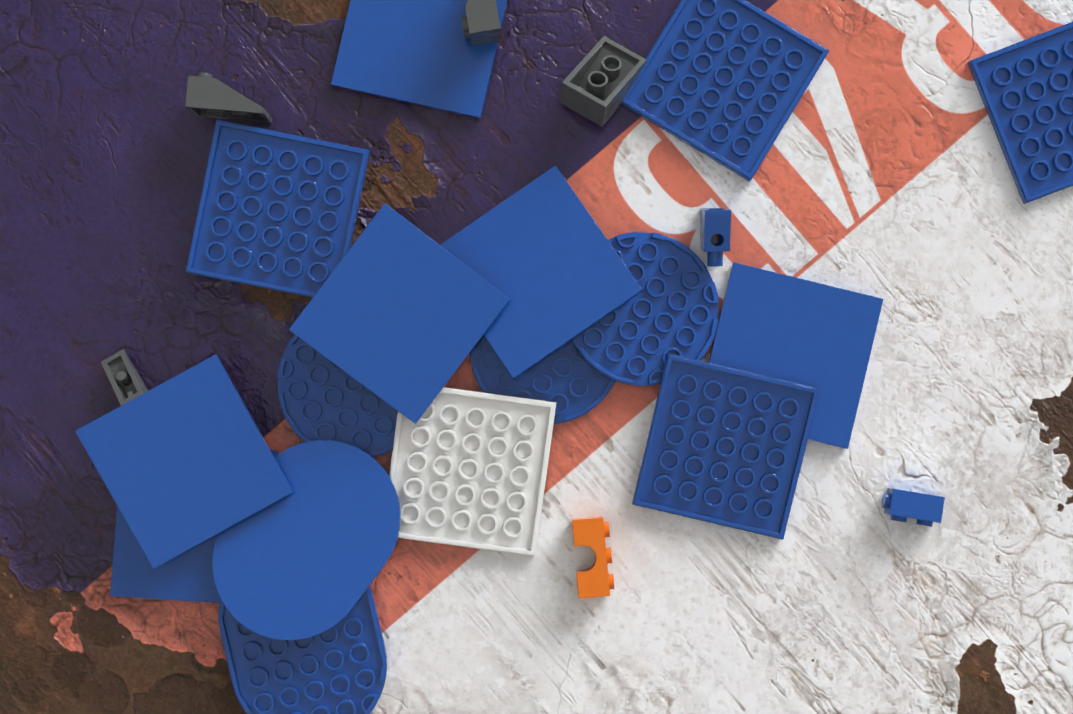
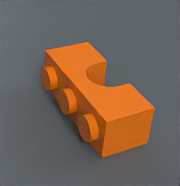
[572,516,614,599]

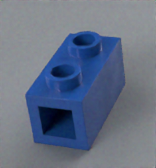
[881,488,945,527]

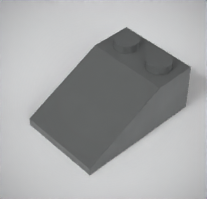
[461,0,502,46]
[559,36,647,127]
[185,72,272,123]

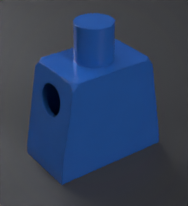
[700,208,731,267]

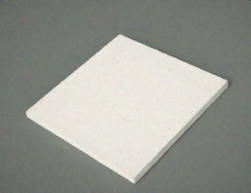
[389,387,556,556]

